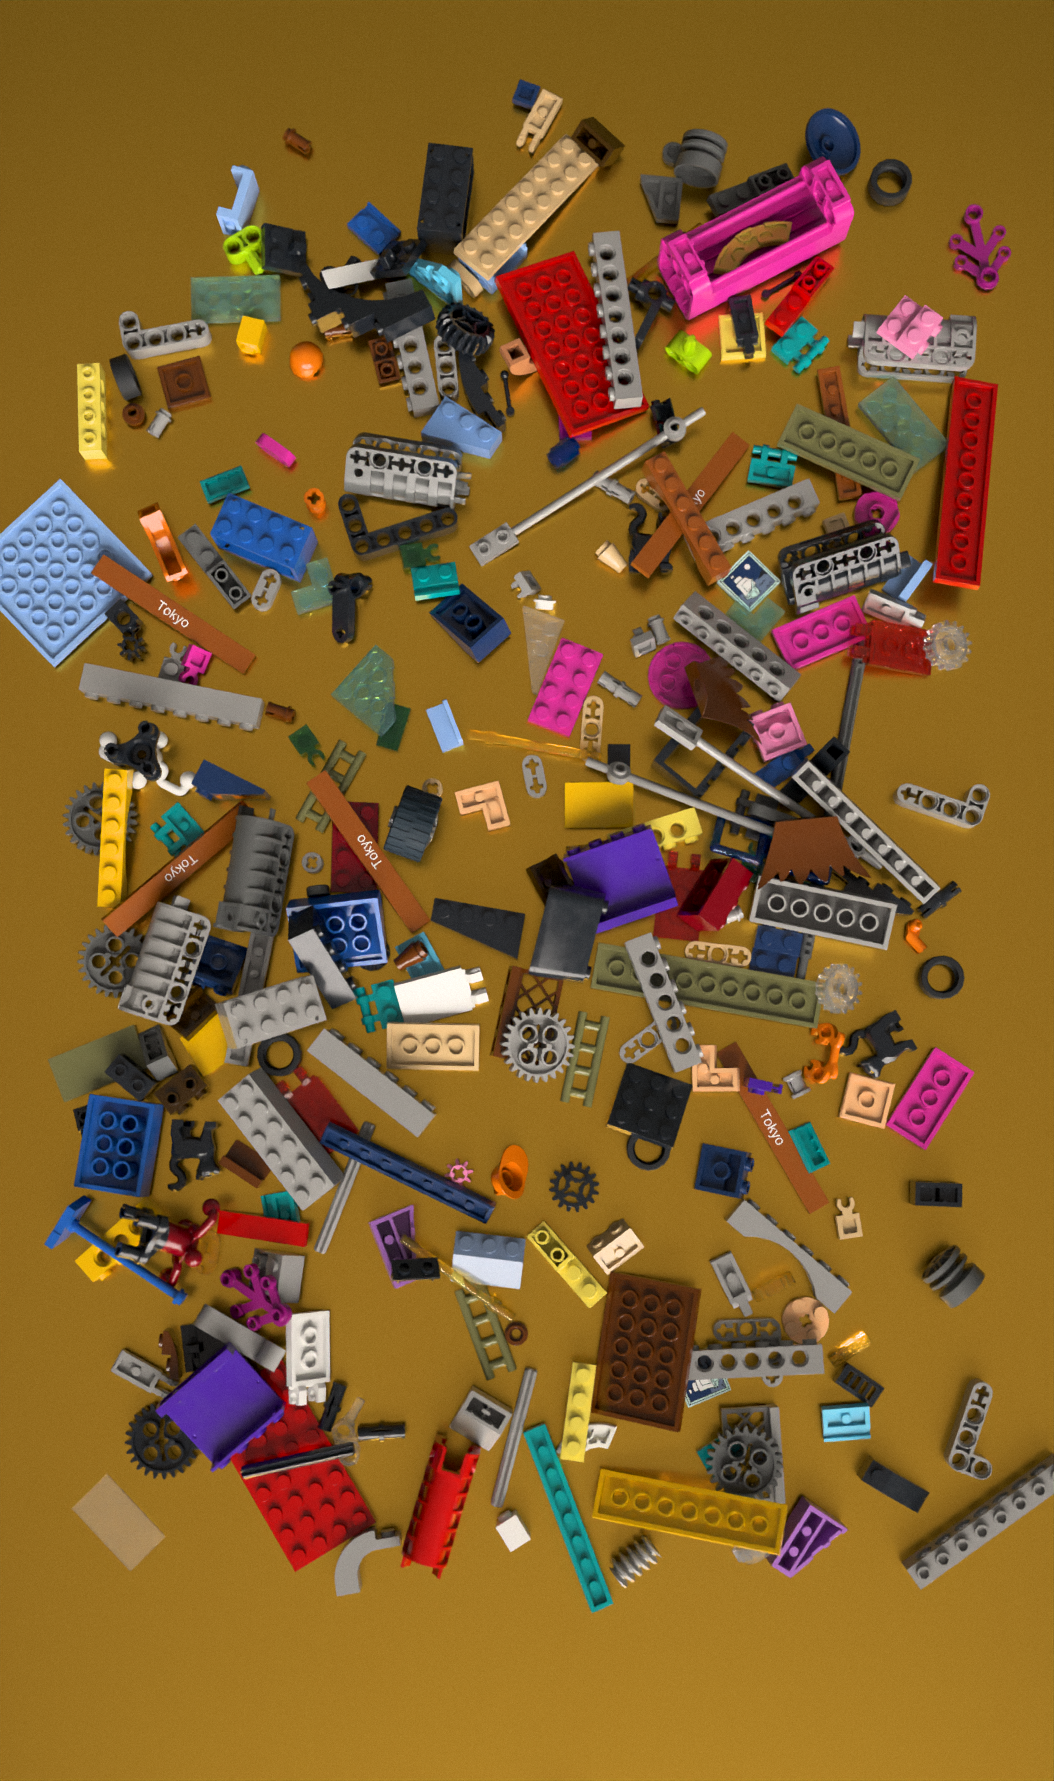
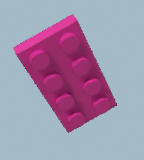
[771,595,873,670]
[528,638,603,738]
[885,1047,975,1150]

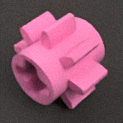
[445,1159,474,1186]

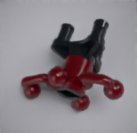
[115,1198,221,1288]

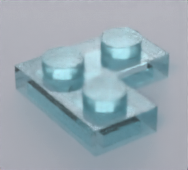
[291,558,334,615]
[725,598,785,642]

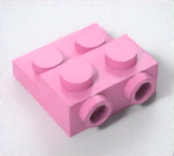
[877,295,943,359]
[750,702,807,762]

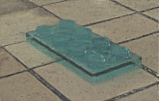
[191,275,281,323]
[858,376,946,473]

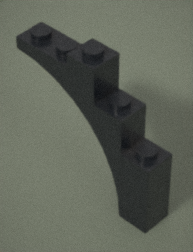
[298,264,435,343]

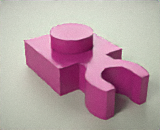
[178,644,212,685]

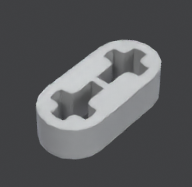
[251,569,282,612]
[522,755,547,798]

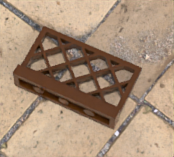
[490,966,564,1065]

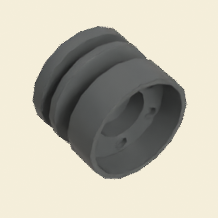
[674,129,728,188]
[921,1244,985,1308]

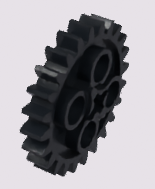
[125,1402,199,1479]

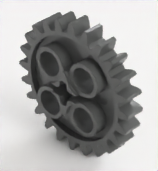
[63,782,138,856]
[77,925,144,998]
[706,1423,783,1500]

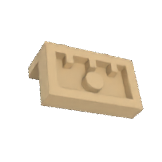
[587,1219,644,1275]

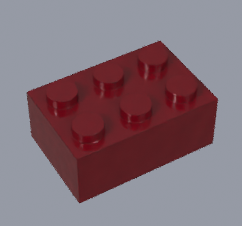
[677,858,753,931]

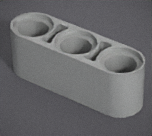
[434,336,459,402]

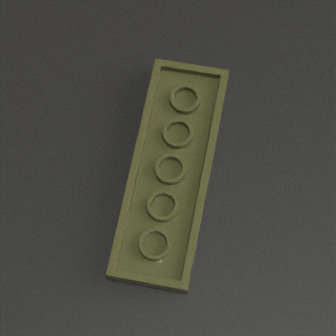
[777,404,920,501]

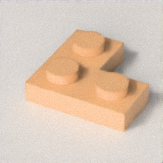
[455,780,510,831]
[692,1045,740,1091]

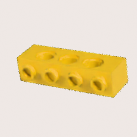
[75,1196,166,1282]

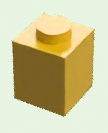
[236,316,267,354]

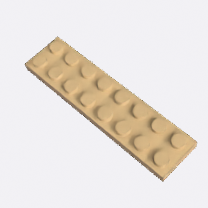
[454,134,599,281]

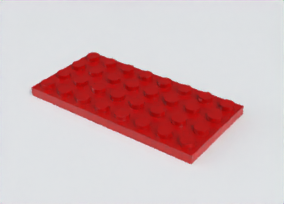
[494,251,650,438]
[230,1358,377,1572]

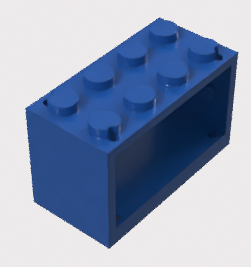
[210,493,318,582]

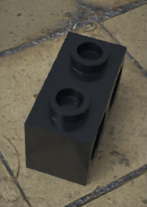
[105,1053,159,1102]
[910,1180,962,1207]

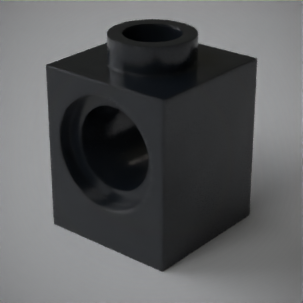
[104,599,143,637]

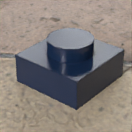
[512,79,541,110]

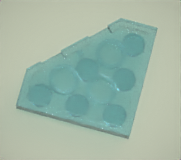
[331,644,396,737]

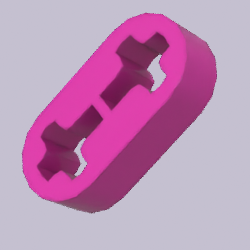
[256,433,296,467]

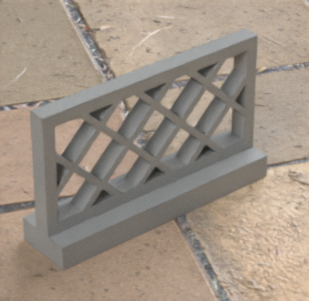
[721,1403,786,1504]

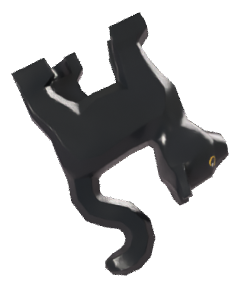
[628,503,673,573]
[839,1010,917,1078]
[167,1119,220,1192]

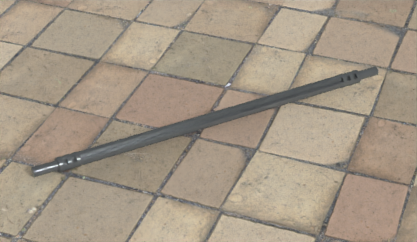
[796,626,868,980]

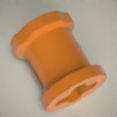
[304,488,326,514]

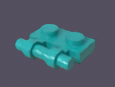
[771,316,829,373]
[747,444,797,489]
[150,802,204,856]
[356,979,404,1033]

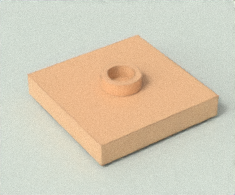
[838,1072,895,1129]

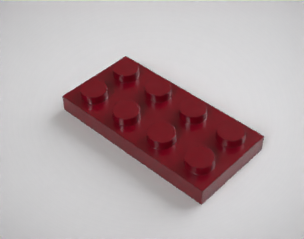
[330,802,379,893]

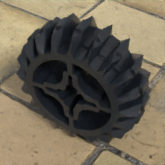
[435,302,495,356]

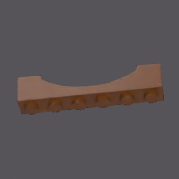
[641,451,732,586]

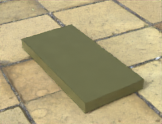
[48,1025,148,1102]

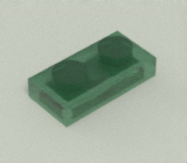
[376,702,411,753]

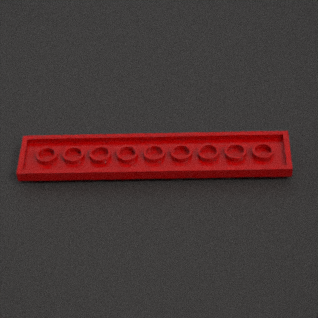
[933,376,998,590]

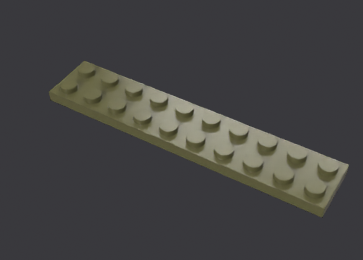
[590,943,825,1028]

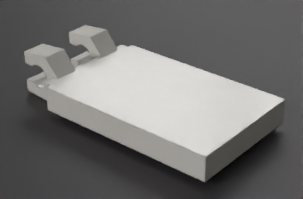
[394,965,489,1023]
[286,1310,330,1406]

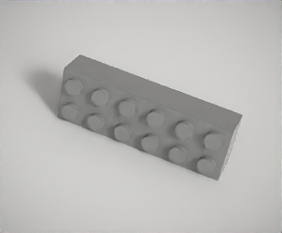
[749,873,897,950]
[307,1028,437,1137]
[218,1068,346,1211]

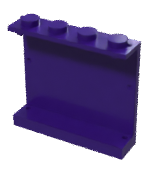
[563,823,678,934]
[155,1341,286,1473]

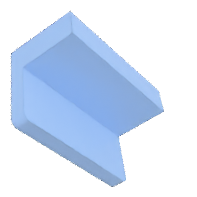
[882,555,933,602]
[426,699,464,753]

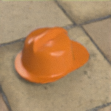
[491,1145,528,1199]

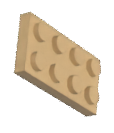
[386,1022,480,1071]

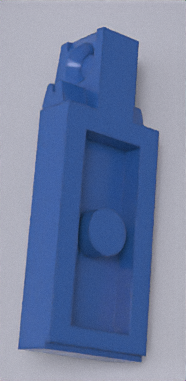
[754,743,815,788]

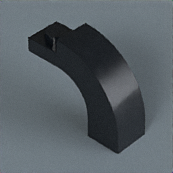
[780,736,850,811]

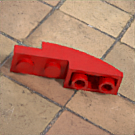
[764,256,835,337]

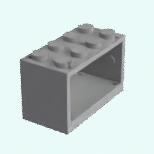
[215,975,327,1049]

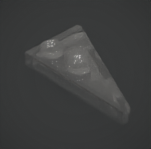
[523,606,565,695]

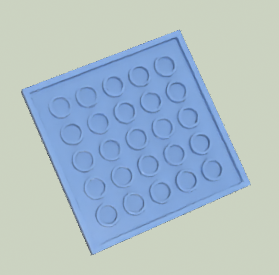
[0,479,153,667]

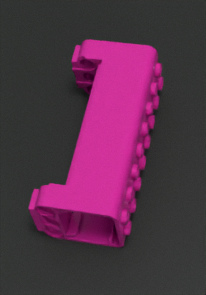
[657,156,854,320]

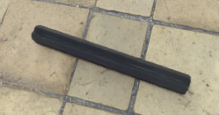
[241,1442,355,1479]

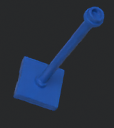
[44,1195,188,1306]

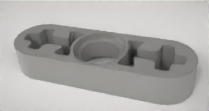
[619,1017,677,1063]

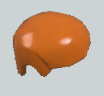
[289,341,323,378]

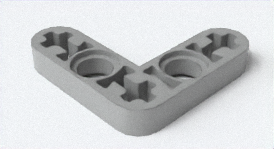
[712,1317,783,1387]

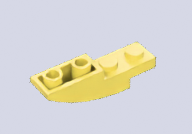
[526,1221,607,1308]

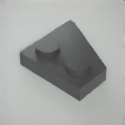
[640,174,683,224]

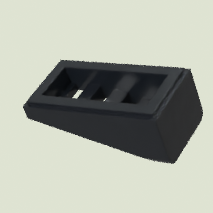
[833,1361,885,1408]

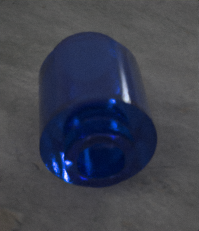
[546,436,580,469]

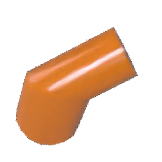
[905,919,927,954]

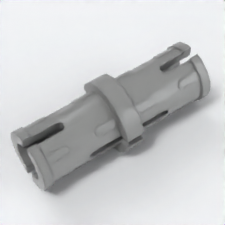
[593,470,636,505]
[597,671,643,708]

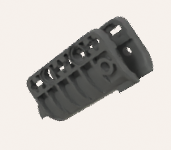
[213,805,294,937]

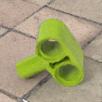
[223,225,264,275]
[665,330,712,374]

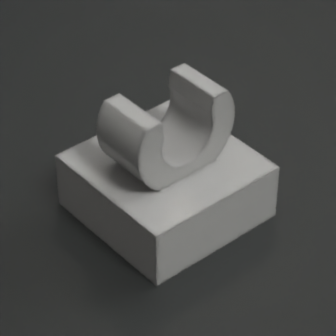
[511,571,541,598]
[630,627,656,658]

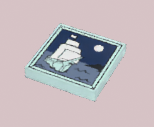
[717,550,781,614]
[685,1347,731,1408]

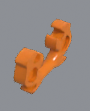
[803,1023,845,1084]

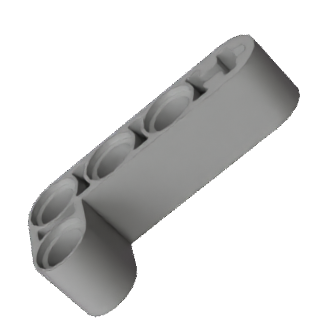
[119,311,212,359]
[893,783,990,829]
[193,1304,286,1372]
[944,1378,993,1480]

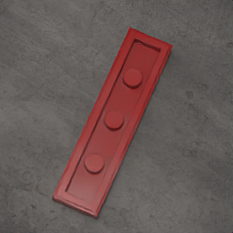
[217,1209,310,1247]

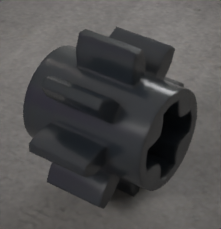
[117,633,147,662]

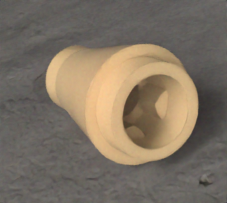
[595,540,628,573]

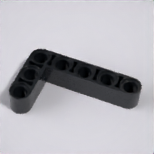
[338,494,459,561]

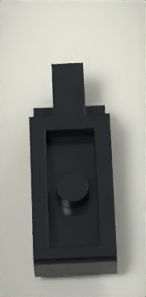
[728,295,758,359]

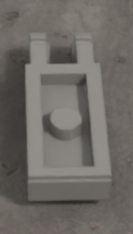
[110,1349,179,1398]

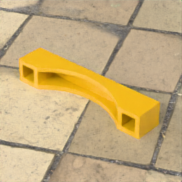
[97,769,133,908]

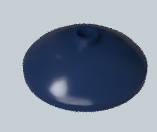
[805,108,861,176]

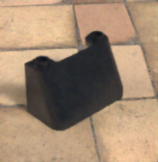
[528,880,609,983]

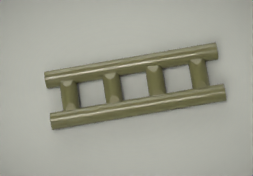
[295,739,366,833]
[560,1011,610,1108]
[454,1284,517,1380]

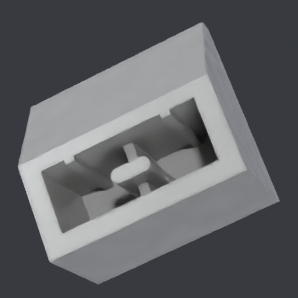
[249,1248,305,1303]
[449,1386,513,1451]

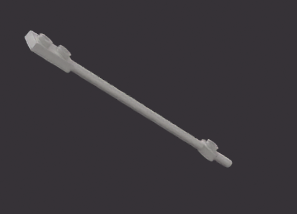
[469,407,706,567]
[654,705,883,870]
[585,757,832,867]

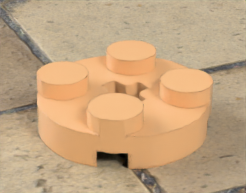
[781,1296,829,1344]

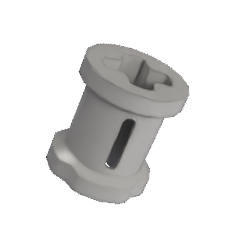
[783,1070,811,1099]

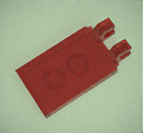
[847,620,935,677]
[653,851,704,941]
[275,1065,360,1154]

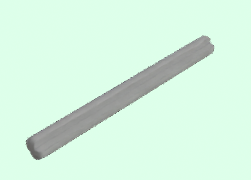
[314,1122,375,1254]
[491,1368,537,1508]

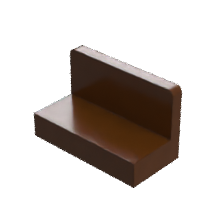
[219,1140,271,1188]

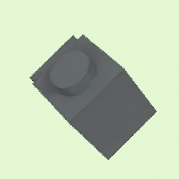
[138,1024,179,1082]

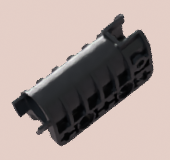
[777,519,911,615]

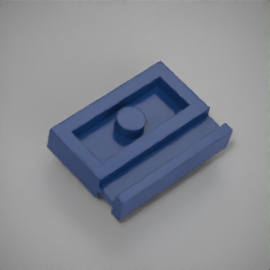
[347,202,401,256]

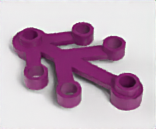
[948,204,1011,290]
[220,1263,292,1331]

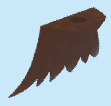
[684,656,762,745]
[758,816,871,889]

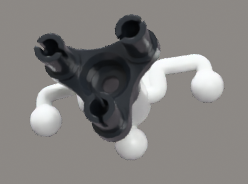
[99,721,196,796]

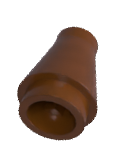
[394,940,429,971]

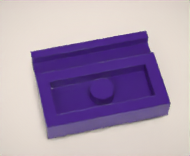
[743,1077,783,1095]

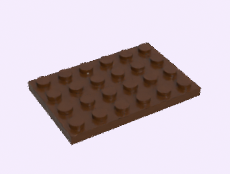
[590,1271,702,1432]

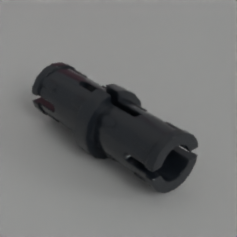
[916,880,962,920]
[317,1382,347,1432]
[358,1423,405,1442]

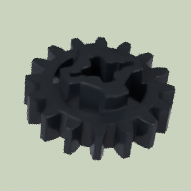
[549,1161,599,1212]

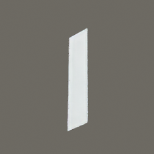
[321,259,379,289]

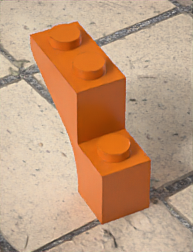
[137,502,188,582]

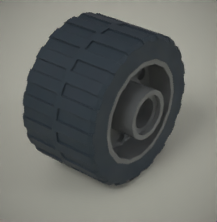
[383,785,443,862]

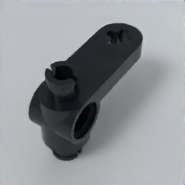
[627,277,676,350]
[328,573,373,643]

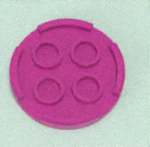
[648,642,711,710]

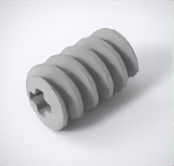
[609,1535,662,1588]

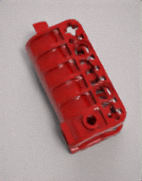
[400,1434,481,1579]

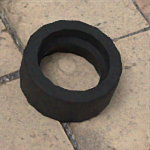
[868,159,912,206]
[109,354,142,400]
[918,955,965,1000]
[257,1033,302,1076]
[626,1136,671,1171]

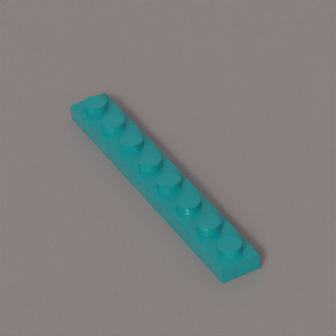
[523,1423,614,1613]

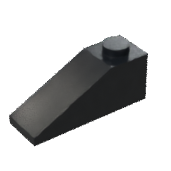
[857,1454,929,1513]

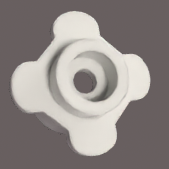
[533,595,556,610]

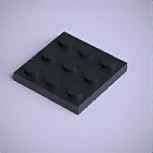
[606,1063,693,1150]

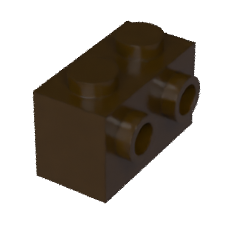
[571,117,625,167]
[154,1064,211,1115]

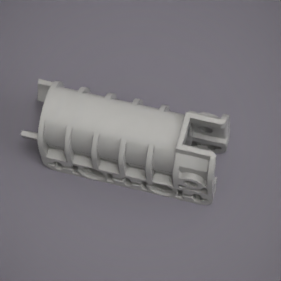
[848,314,977,383]
[117,895,211,1025]

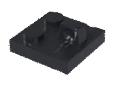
[261,223,307,277]
[370,238,427,279]
[180,1323,226,1373]

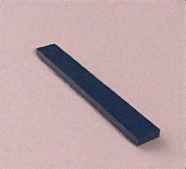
[319,1121,496,1224]

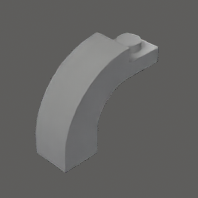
[335,1525,402,1596]

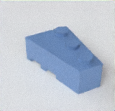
[421,396,502,459]

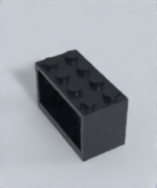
[417,143,475,256]
[651,707,755,799]

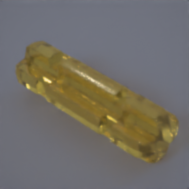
[828,1333,872,1367]

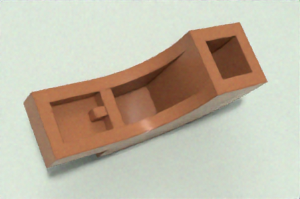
[499,338,537,375]

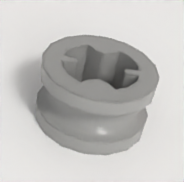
[302,852,324,874]

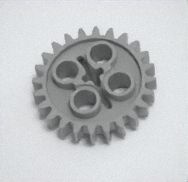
[500,1007,575,1083]

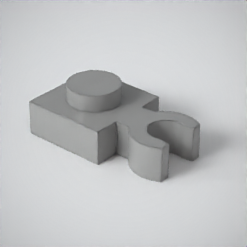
[158,643,188,682]

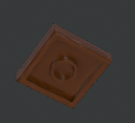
[157,355,212,411]

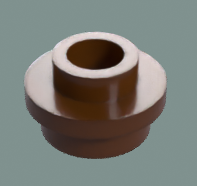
[122,403,145,426]
[505,1322,528,1346]

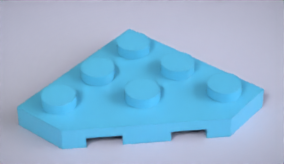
[408,258,463,305]

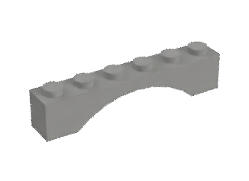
[724,1199,852,1314]

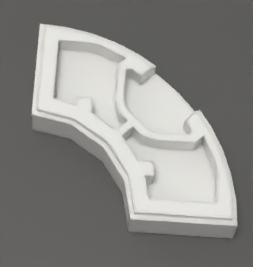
[556,1422,617,1454]

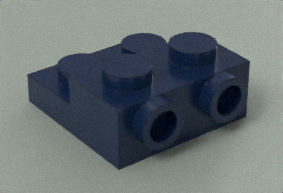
[748,924,803,978]
[188,935,248,996]
[694,1143,754,1199]

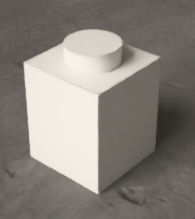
[496,1510,531,1552]

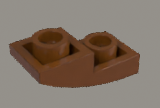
[368,337,401,384]
[158,1328,183,1380]

